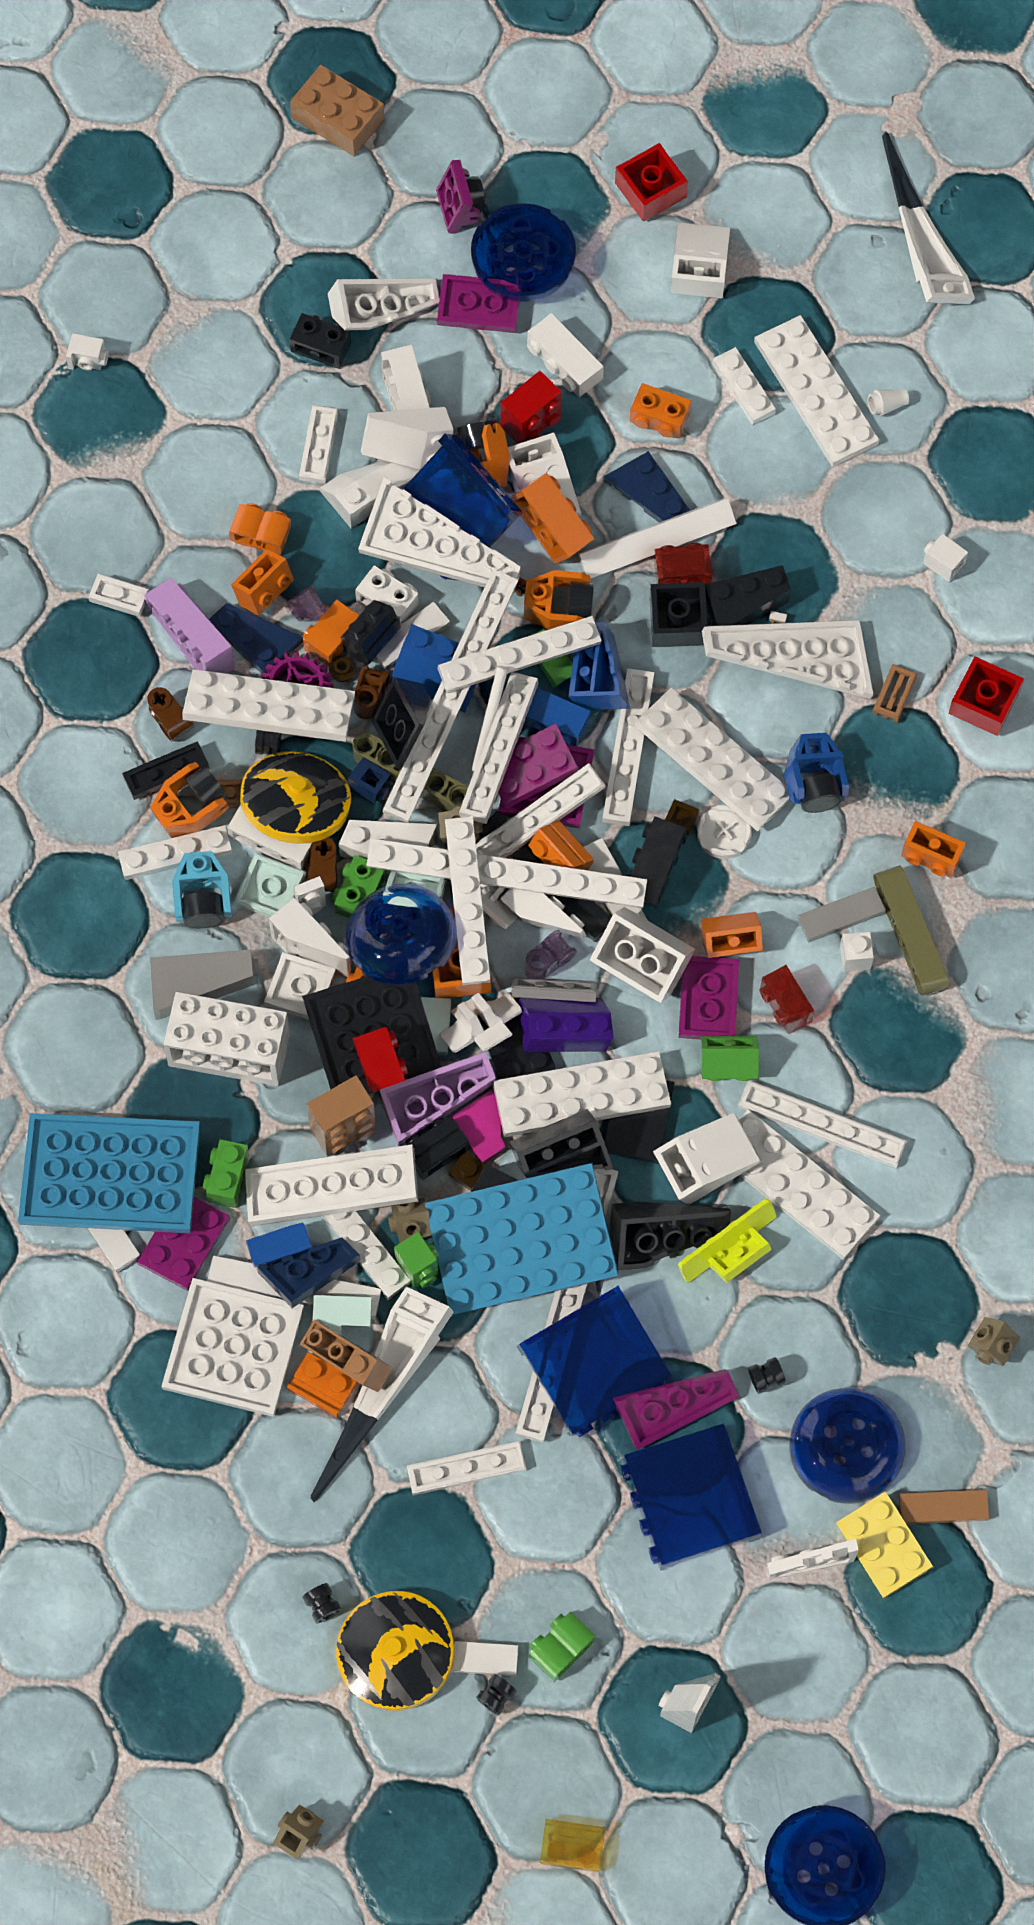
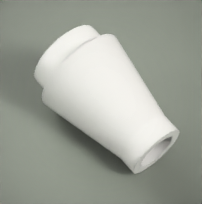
[867,389,909,416]

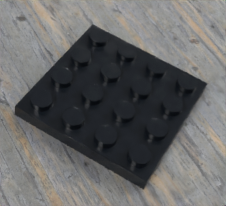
[302,963,442,1094]

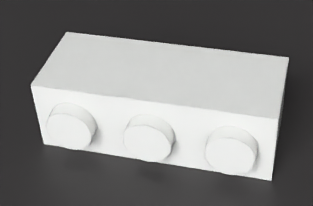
[527,313,604,397]
[227,805,313,870]

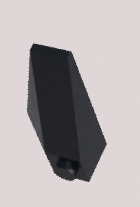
[610,1202,731,1270]

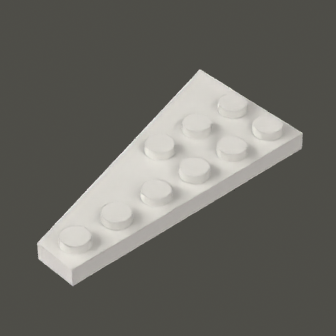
[358,477,521,595]
[702,620,873,699]

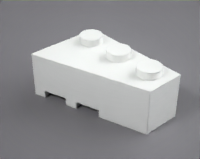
[381,344,431,411]
[339,820,437,874]

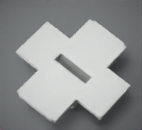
[440,993,522,1053]

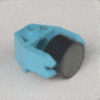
[172,851,232,929]

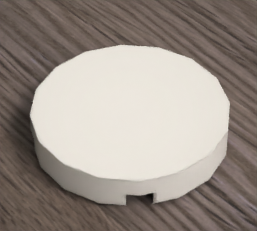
[697,805,752,859]

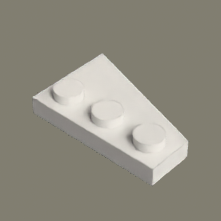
[766,1539,859,1580]

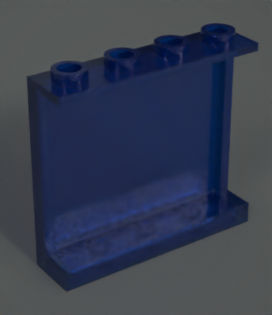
[402,433,523,580]
[516,1286,672,1437]
[620,1423,762,1571]

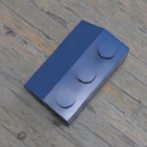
[389,624,477,713]

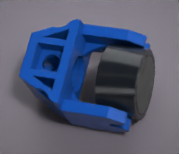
[784,733,849,813]

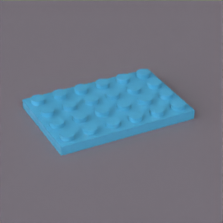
[18,1113,201,1233]
[425,1163,619,1315]

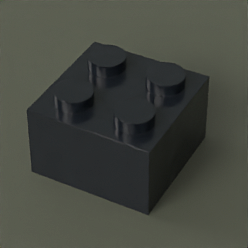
[649,582,708,647]

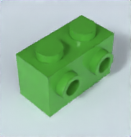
[332,855,386,922]
[701,1036,759,1081]
[203,1139,249,1208]
[394,1232,439,1289]

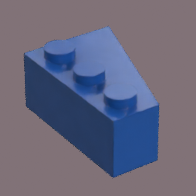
[568,621,631,710]

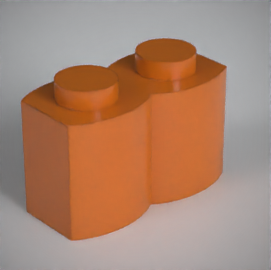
[229,503,291,555]

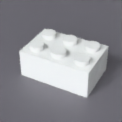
[590,907,695,1003]

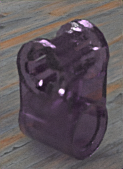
[287,585,329,622]
[524,930,577,979]

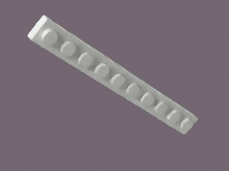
[383,569,518,823]
[366,838,647,908]
[515,1168,618,1443]

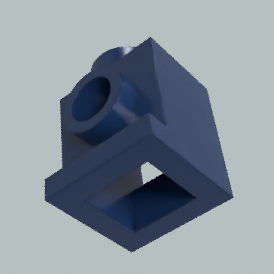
[347,758,392,804]

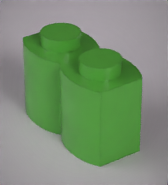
[529,1611,596,1682]

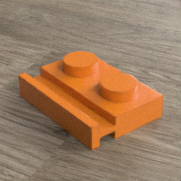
[287,1352,358,1418]

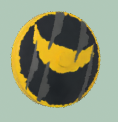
[240,752,351,844]
[336,1591,455,1711]

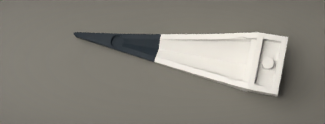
[882,132,975,304]
[311,1287,454,1502]

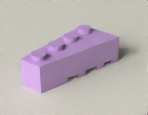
[144,577,235,674]
[379,1052,496,1147]

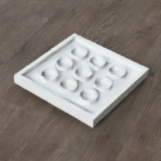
[161,1278,304,1417]

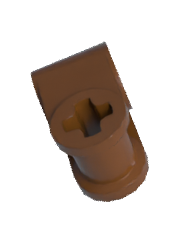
[354,664,391,719]
[147,687,194,742]
[308,837,337,892]

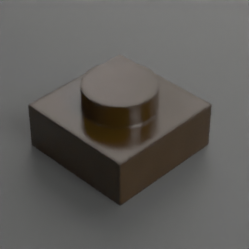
[665,799,700,837]
[448,1151,485,1191]

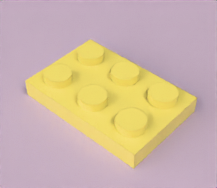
[836,1491,934,1599]

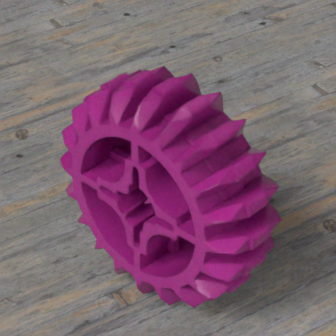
[261,650,334,688]

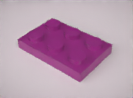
[437,274,521,333]
[498,723,579,809]
[678,956,739,1040]
[137,1197,230,1291]

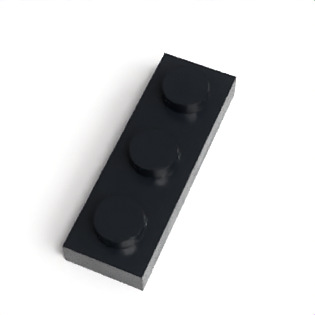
[122,741,209,800]

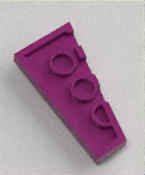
[613,1369,739,1450]

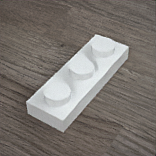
[712,347,776,425]

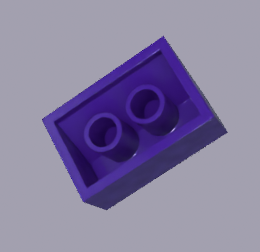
[519,998,614,1052]

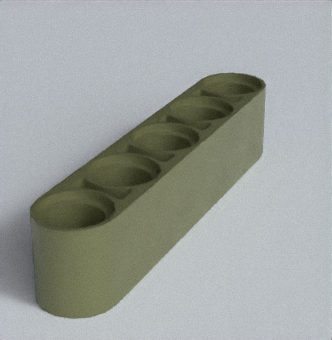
[352,733,468,811]
[873,865,949,996]

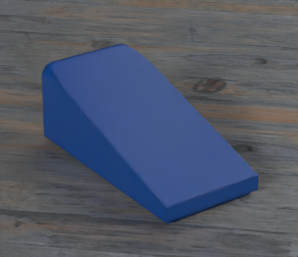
[246,1222,312,1268]

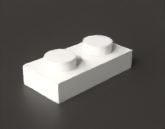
[88,574,149,617]
[294,876,326,914]

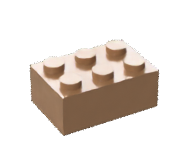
[290,64,384,156]
[307,1075,376,1157]

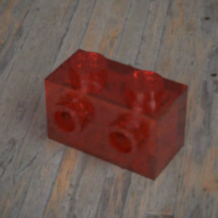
[654,543,712,584]
[759,965,815,1035]

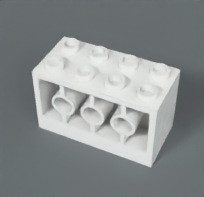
[163,992,290,1086]

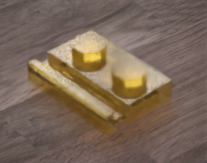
[540,1819,605,1873]

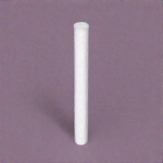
[472,666,508,771]

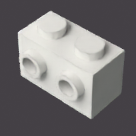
[355,566,419,625]

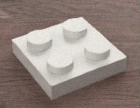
[264,952,336,1020]

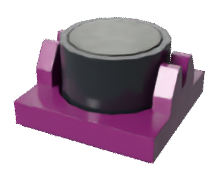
[436,160,484,234]

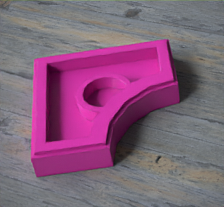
[452,1088,506,1164]

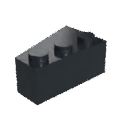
[705,565,791,626]
[626,816,688,909]
[509,1109,614,1178]

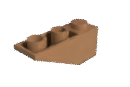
[300,1319,393,1392]

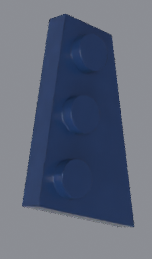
[603,451,690,523]
[208,603,303,674]
[257,1237,361,1308]

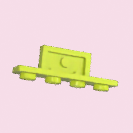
[678,1198,777,1283]

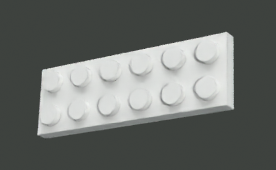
[754,315,879,467]
[182,669,355,742]
[634,688,790,831]
[493,1051,671,1137]
[739,1110,880,1260]
[245,1145,418,1226]

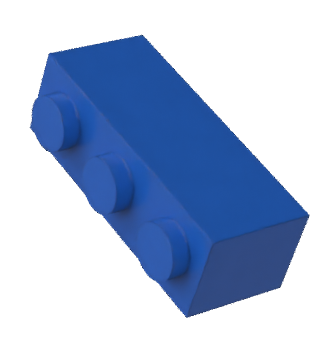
[523,688,591,746]

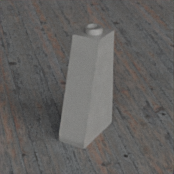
[150,949,259,1019]

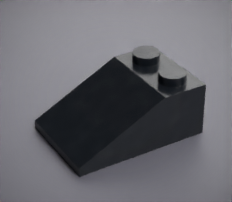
[372,677,431,770]

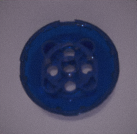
[471,203,576,302]
[345,884,458,984]
[789,1388,906,1504]
[764,1805,886,1925]

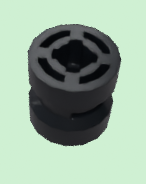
[748,1357,786,1394]
[302,1583,342,1624]
[476,1674,517,1716]

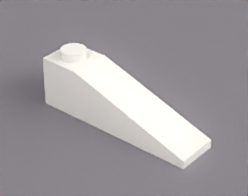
[328,278,440,330]
[319,460,437,529]
[658,1673,721,1733]

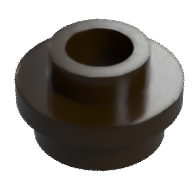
[329,655,356,682]

